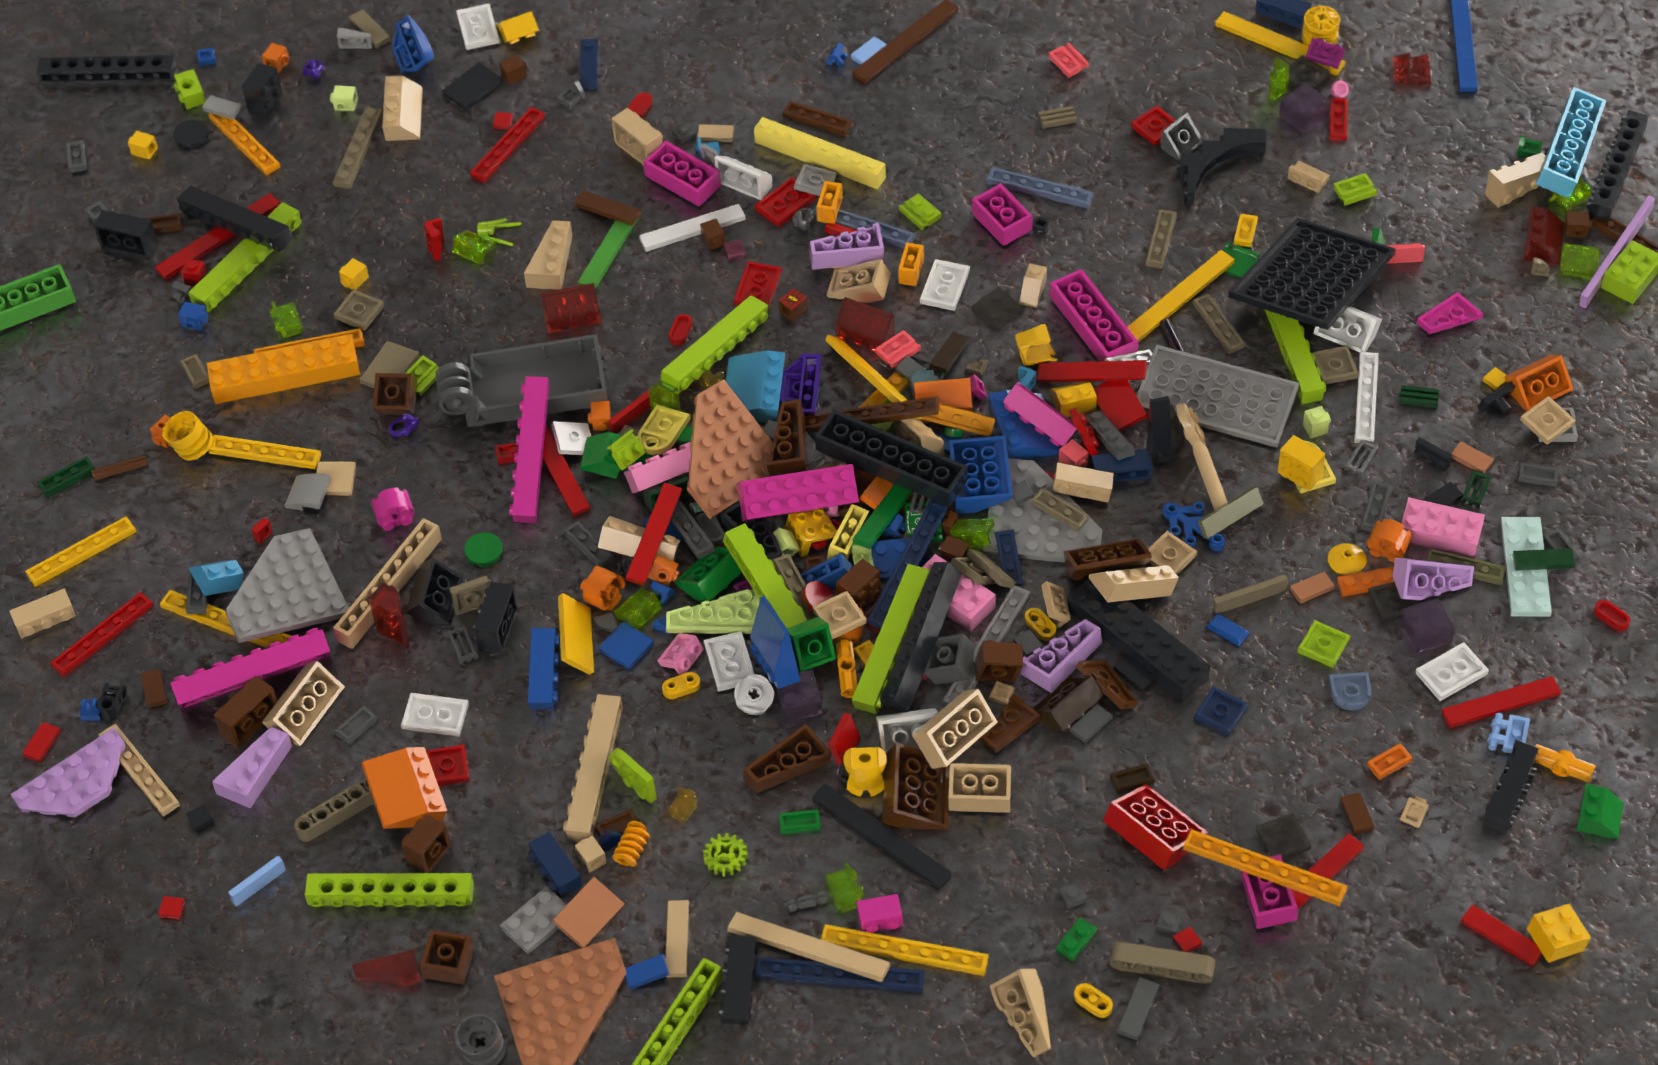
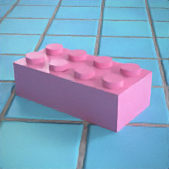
[624,442,691,493]
[1401,497,1485,558]
[922,554,996,633]

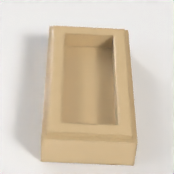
[697,124,734,142]

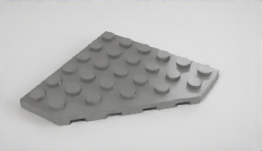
[983,458,1102,563]
[226,528,349,643]

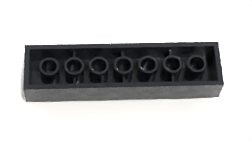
[815,410,968,507]
[1067,578,1210,702]

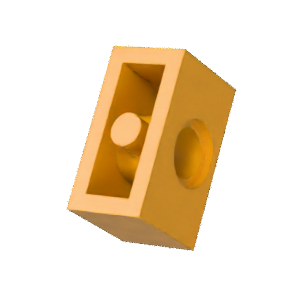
[816,181,843,224]
[898,243,924,286]

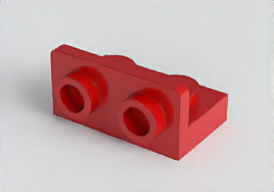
[424,218,445,261]

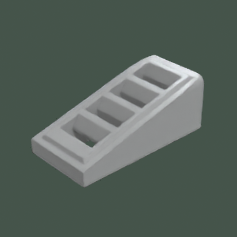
[337,28,373,49]
[701,143,719,168]

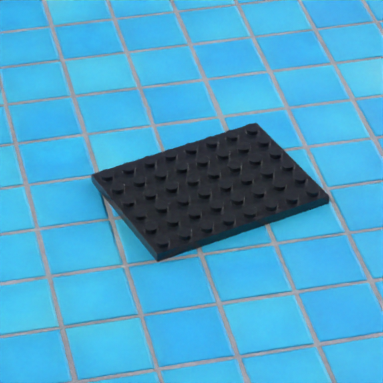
[1228,218,1395,330]

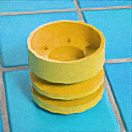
[1302,6,1340,46]
[162,411,213,461]

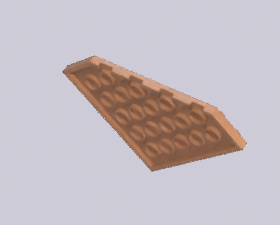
[687,379,773,519]
[494,938,627,1065]

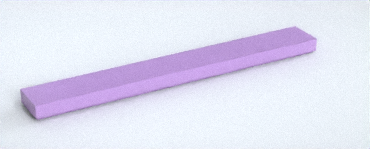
[1579,195,1655,309]

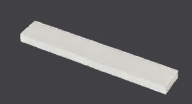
[639,204,746,252]
[1354,352,1379,444]

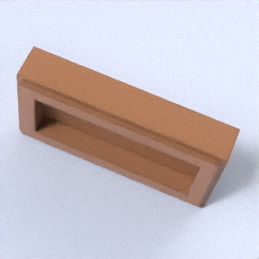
[1451,442,1494,474]
[1290,571,1335,604]

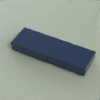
[995,529,1024,588]

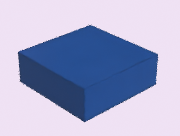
[196,47,216,66]

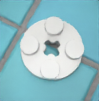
[734,674,774,715]

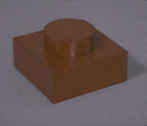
[942,511,958,538]

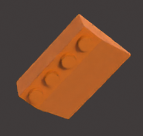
[362,747,447,829]

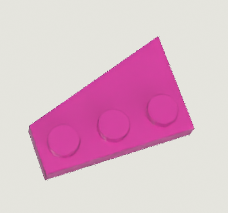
[1417,292,1483,334]

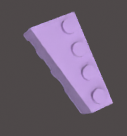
[1021,619,1102,693]

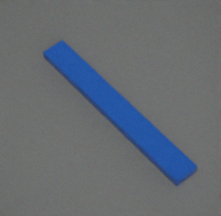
[1450,0,1478,92]

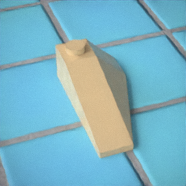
[989,969,1051,1057]

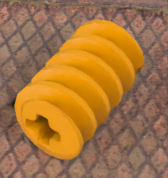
[611,821,650,867]

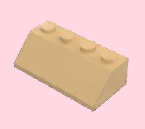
[383,76,423,141]
[1088,565,1179,602]
[262,661,345,746]

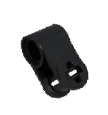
[97,683,127,721]

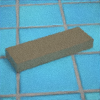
[349,9,391,48]
[1031,488,1089,532]
[966,549,1016,588]

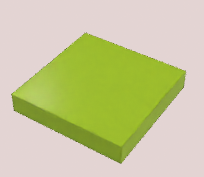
[1297,620,1351,668]

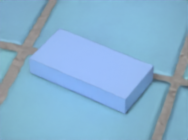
[851,36,887,65]

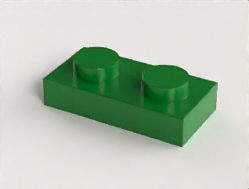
[1056,917,1097,962]

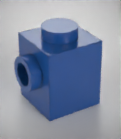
[178,302,209,331]

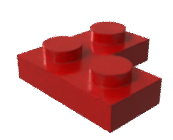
[1069,407,1099,456]

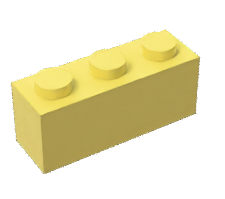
[827,504,869,560]

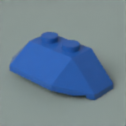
[392,14,435,74]

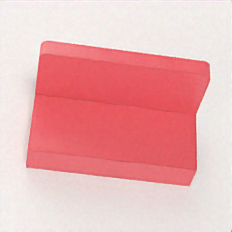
[1386,243,1425,264]

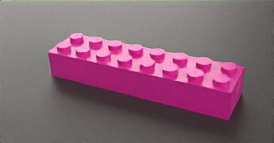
[171,628,330,709]

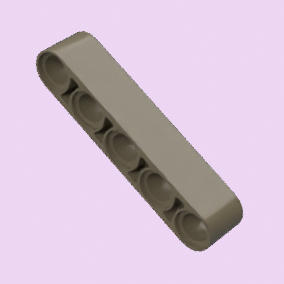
[294,778,374,842]
[1109,942,1215,983]

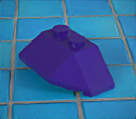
[780,353,821,414]

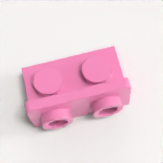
[657,633,704,675]

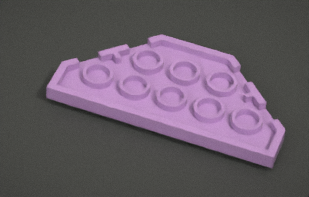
[11,728,126,817]

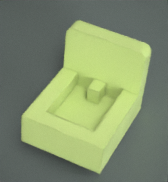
[852,544,874,566]

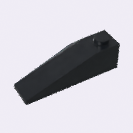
[1147,396,1185,464]
[721,502,782,560]

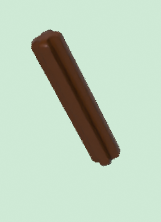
[92,455,148,480]

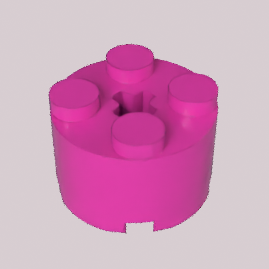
[371,488,414,531]

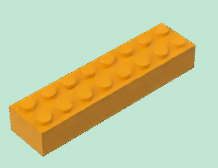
[207,334,360,404]

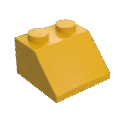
[495,11,539,44]
[1049,381,1097,417]

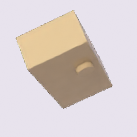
[912,689,997,769]

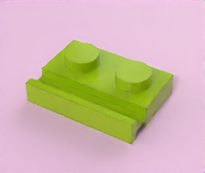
[1333,173,1377,206]
[899,193,942,230]
[405,355,439,397]
[607,429,647,470]

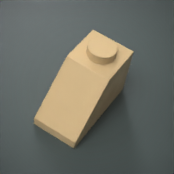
[1019,263,1047,308]

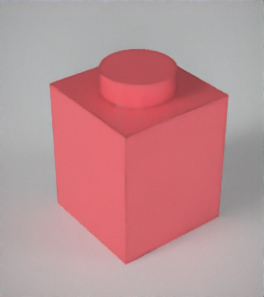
[1059,439,1089,468]

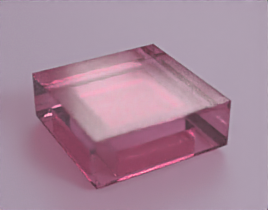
[724,240,746,260]

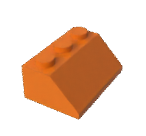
[1504,355,1574,412]
[914,378,972,423]

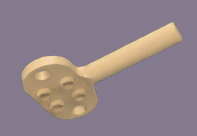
[1176,402,1228,511]

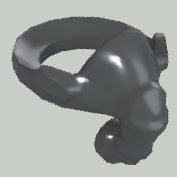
[792,208,815,231]

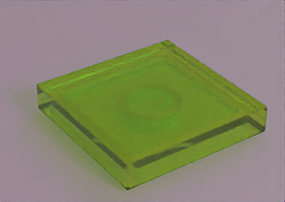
[1559,243,1600,279]

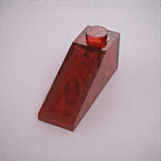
[352,950,421,986]

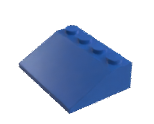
[988,390,1062,460]
[949,436,1013,514]
[749,596,800,689]

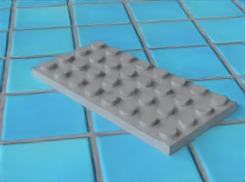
[1137,345,1300,448]

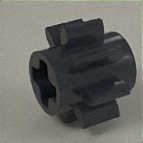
[617,556,633,579]

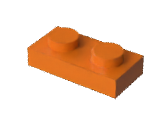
[1367,743,1413,780]

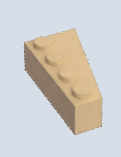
[1485,153,1546,208]
[524,221,572,290]
[597,516,680,563]

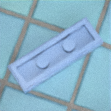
[228,856,286,907]

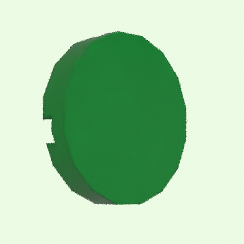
[464,532,503,567]

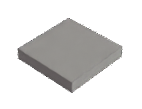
[794,164,838,196]

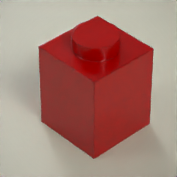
[181,259,207,287]

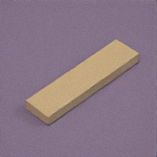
[666,900,689,978]

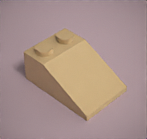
[827,259,891,303]

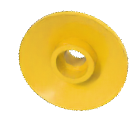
[1327,543,1367,576]

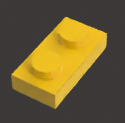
[1233,214,1258,247]

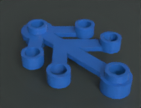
[1162,502,1225,551]

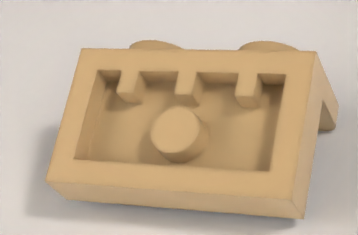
[1288,161,1330,193]
[1041,581,1071,629]

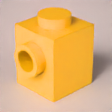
[128,131,158,160]
[339,258,369,290]

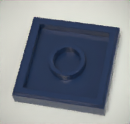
[1193,686,1248,736]

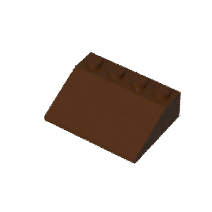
[1064,538,1152,580]
[882,742,950,830]

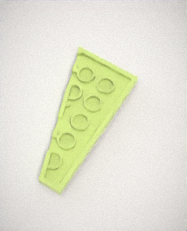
[666,589,760,634]

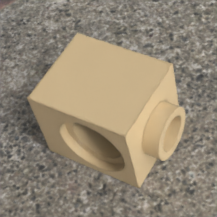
[575,835,607,873]

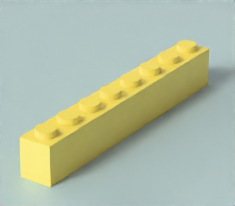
[754,117,886,190]

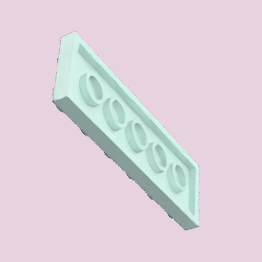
[1500,517,1552,617]

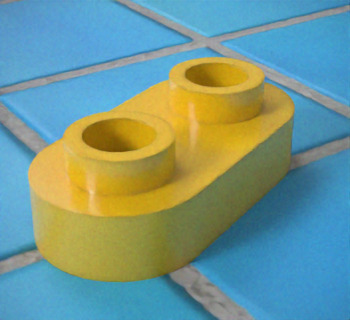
[1025,608,1056,641]
[662,672,701,699]
[1074,983,1113,1018]

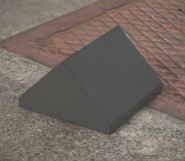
[1160,112,1203,160]

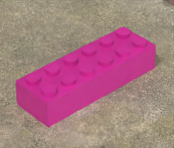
[1050,269,1139,361]
[737,464,859,521]

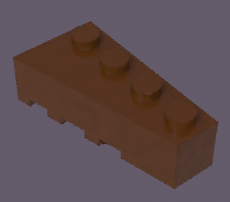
[767,399,808,477]
[743,724,832,794]

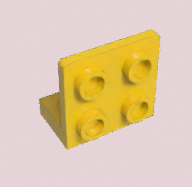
[784,509,837,557]

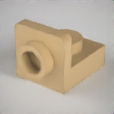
[1400,796,1429,829]

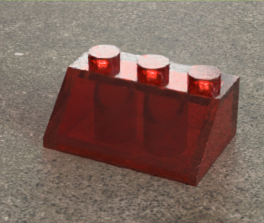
[1523,206,1564,265]
[540,283,601,333]
[835,297,895,351]
[368,582,410,649]

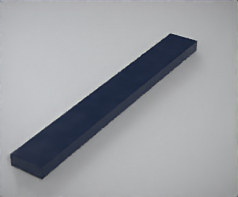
[867,500,948,629]
[755,957,924,993]

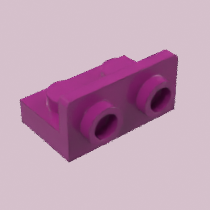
[1305,38,1345,69]

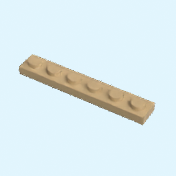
[99,724,180,816]

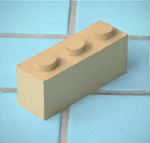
[1052,463,1114,502]
[9,589,76,638]

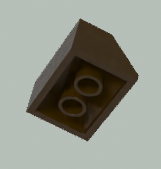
[1032,675,1104,732]

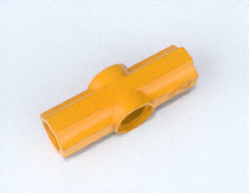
[836,639,857,698]
[1535,744,1596,782]

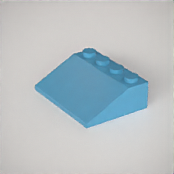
[726,350,785,423]

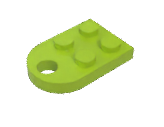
[609,748,657,804]

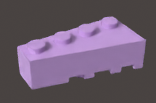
[810,222,884,270]
[212,727,292,808]

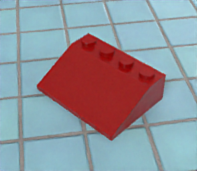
[1103,784,1208,870]

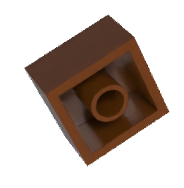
[372,373,417,415]
[836,558,881,612]
[975,640,1023,684]
[401,814,451,873]
[420,930,474,985]

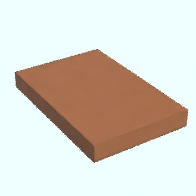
[552,877,624,948]

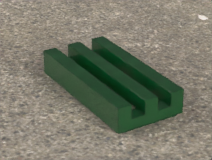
[1400,385,1439,408]
[1461,470,1491,508]

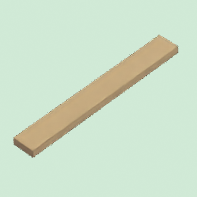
[728,912,890,982]

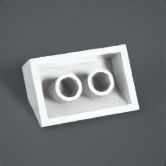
[715,156,773,200]
[1313,306,1382,352]
[876,708,938,753]

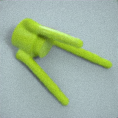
[477,218,522,246]

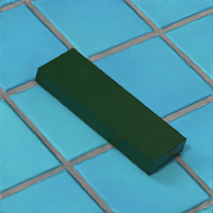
[37,456,95,498]
[1512,548,1575,571]

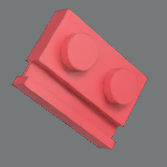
[1048,43,1089,78]
[875,330,921,369]

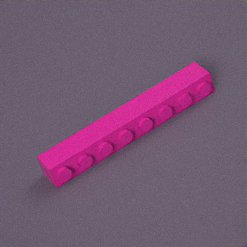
[509,376,549,523]

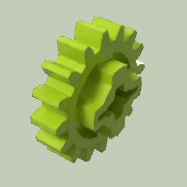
[703,833,748,876]

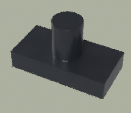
[1478,381,1516,414]

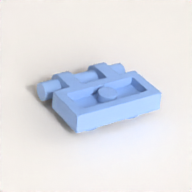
[1488,713,1530,754]

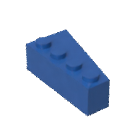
[528,628,560,709]

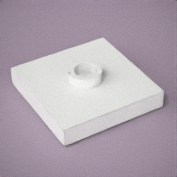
[551,421,591,455]

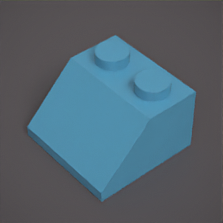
[189,560,244,596]

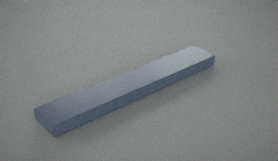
[987,167,1093,209]
[813,203,915,249]

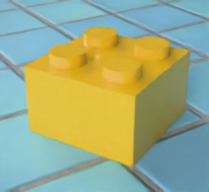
[1278,435,1325,491]
[1527,904,1591,963]

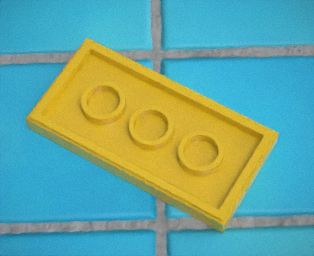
[558,593,594,675]

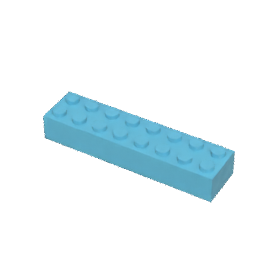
[1536,87,1606,198]

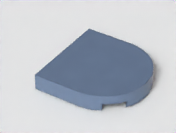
[1328,672,1372,710]

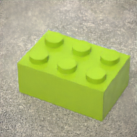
[1601,240,1658,304]

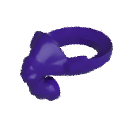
[302,59,325,79]
[389,413,419,437]

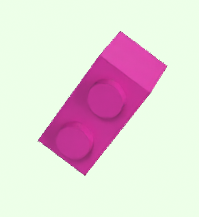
[857,894,903,933]

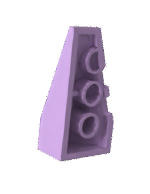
[1393,557,1474,600]

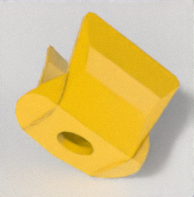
[1015,324,1058,366]
[843,747,887,797]

